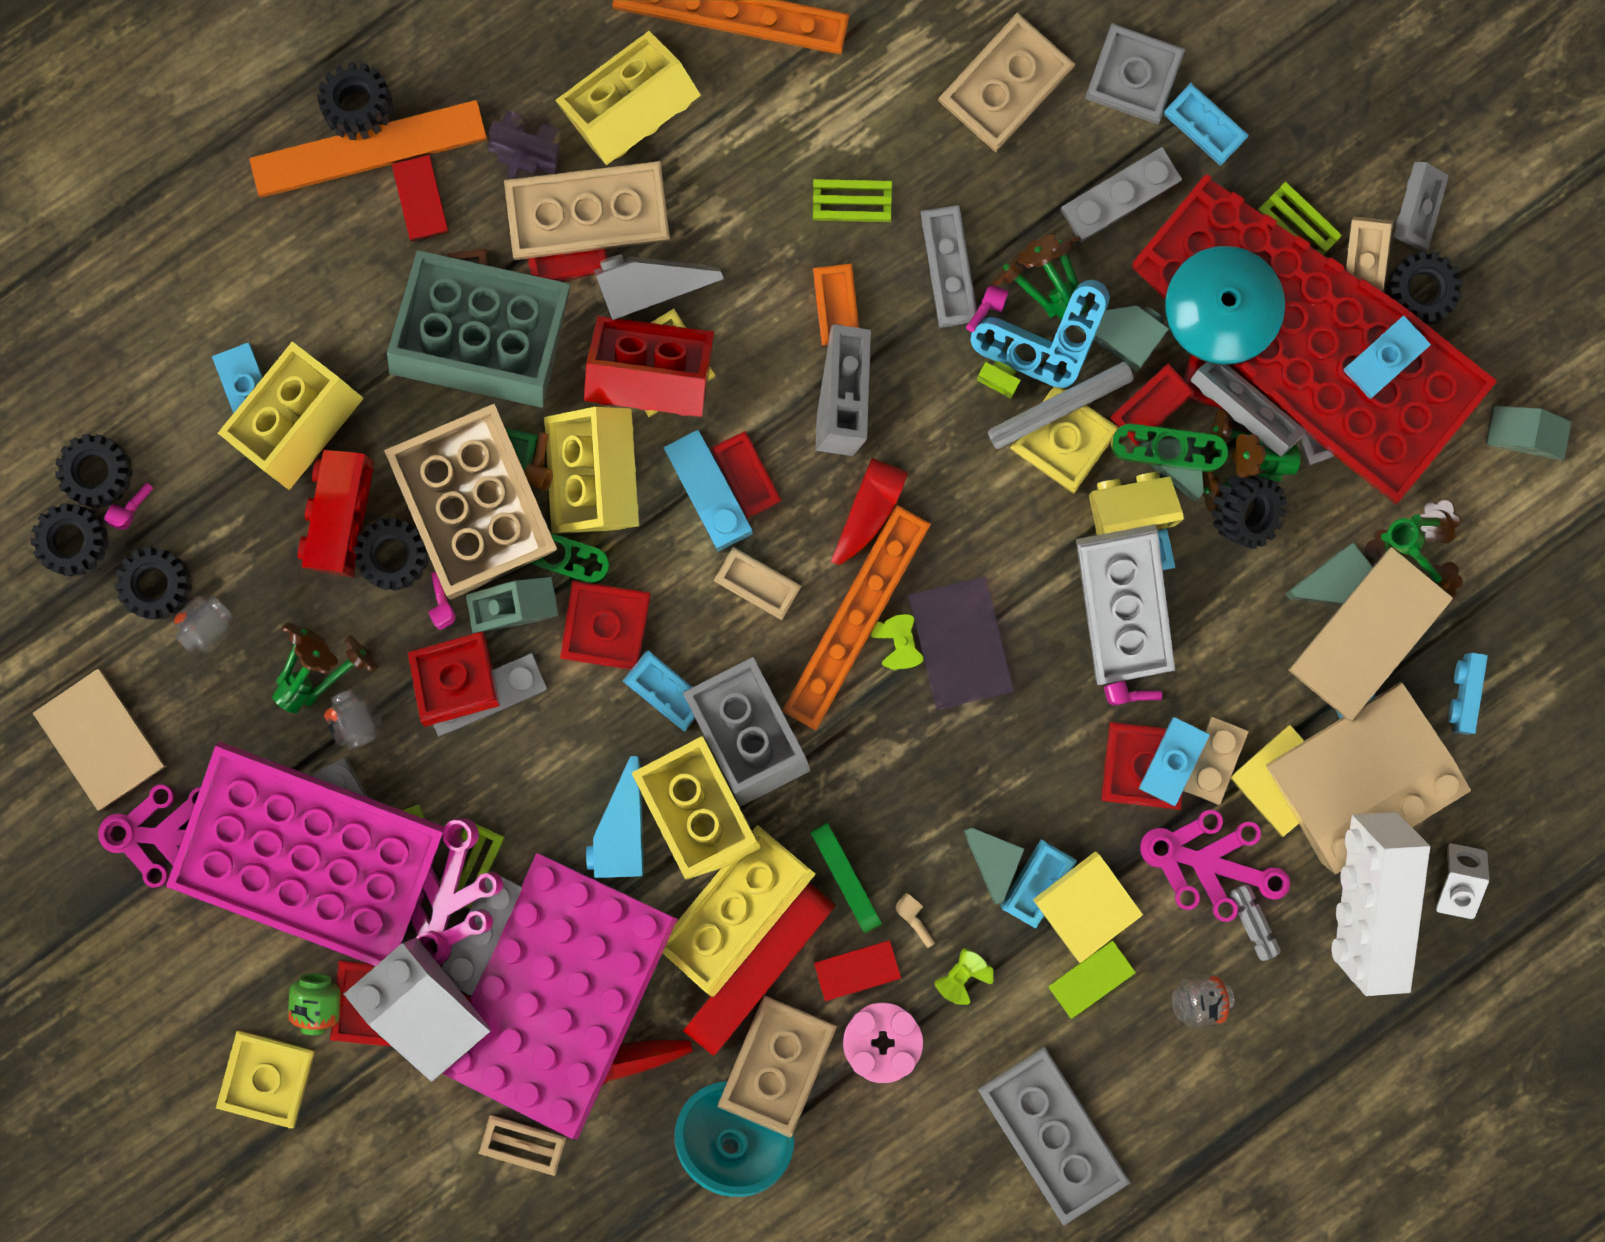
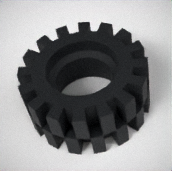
[317,62,393,140]
[1386,251,1463,325]
[55,434,133,507]
[1212,475,1287,549]
[30,503,108,576]
[354,518,429,591]
[114,547,192,620]

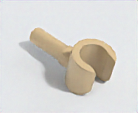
[896,893,935,948]

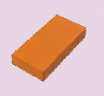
[813,264,859,347]

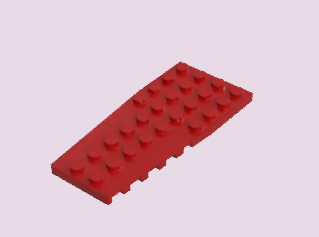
[1132,174,1497,505]

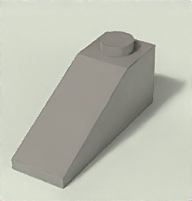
[594,254,724,320]
[815,324,871,456]

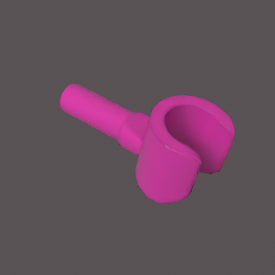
[966,285,1009,332]
[105,482,154,530]
[428,572,456,630]
[1104,681,1162,706]

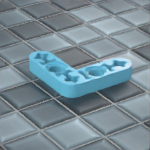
[970,280,1110,388]

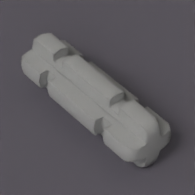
[1229,884,1281,961]

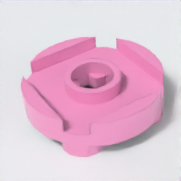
[843,1002,923,1083]

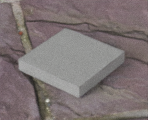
[1085,23,1185,125]

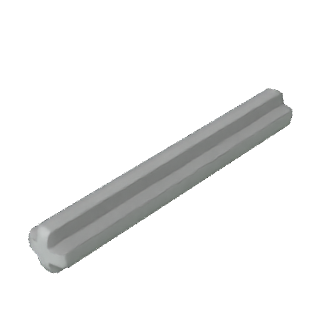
[988,362,1134,449]

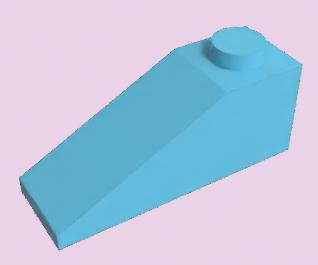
[663,430,753,552]
[586,756,644,878]

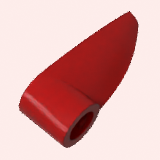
[830,457,908,565]
[603,1040,693,1085]

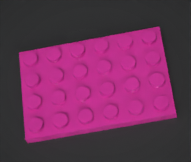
[166,741,445,966]
[442,853,677,1140]

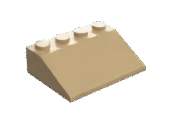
[384,404,557,600]
[1265,682,1471,875]

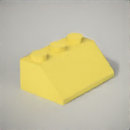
[556,31,701,165]
[218,341,364,490]
[544,407,639,534]
[632,736,761,880]

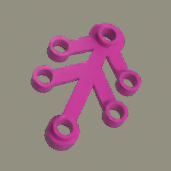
[98,785,201,888]
[1140,810,1290,922]
[411,818,503,965]

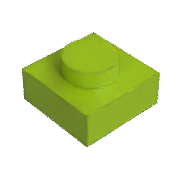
[976,361,1021,399]

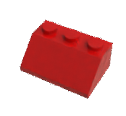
[584,316,714,417]
[297,450,375,578]

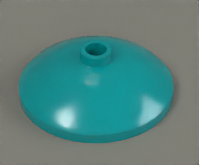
[1165,246,1285,365]
[674,1081,794,1197]

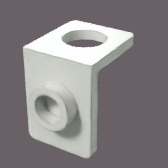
[1436,843,1489,919]

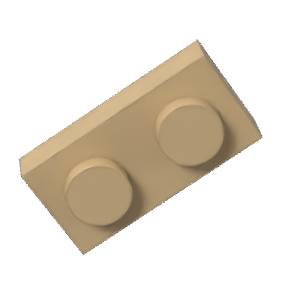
[1346,216,1393,293]
[1183,717,1249,805]

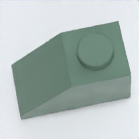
[1074,306,1169,372]
[1285,543,1373,606]
[466,577,558,634]

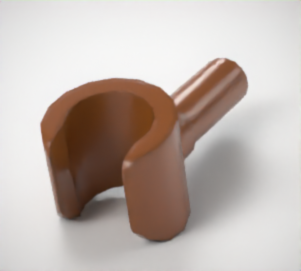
[524,432,553,490]

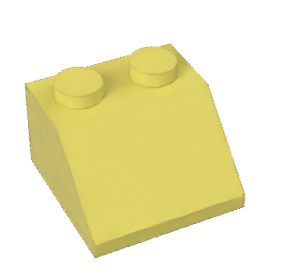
[1089,472,1184,535]

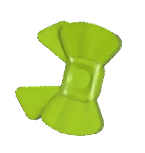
[871,614,924,670]
[935,948,993,1005]

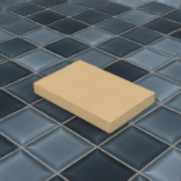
[938,12,1075,152]
[33,668,167,811]
[717,995,837,1138]

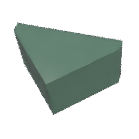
[1485,406,1572,461]
[1138,439,1204,502]
[963,827,1024,904]

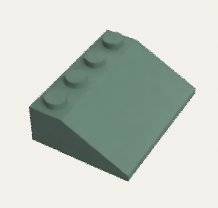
[387,250,570,408]

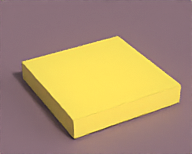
[1010,387,1119,494]
[1230,725,1304,837]
[1033,851,1143,963]
[216,1030,316,1129]

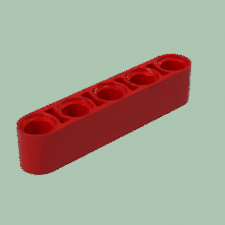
[683,882,837,1056]

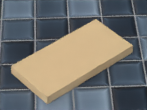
[504,161,670,260]
[1288,547,1453,721]

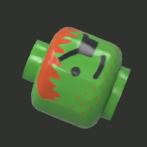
[288,973,341,1035]

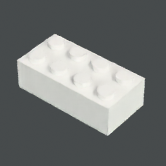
[1332,812,1430,996]

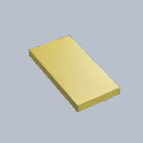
[662,825,815,997]

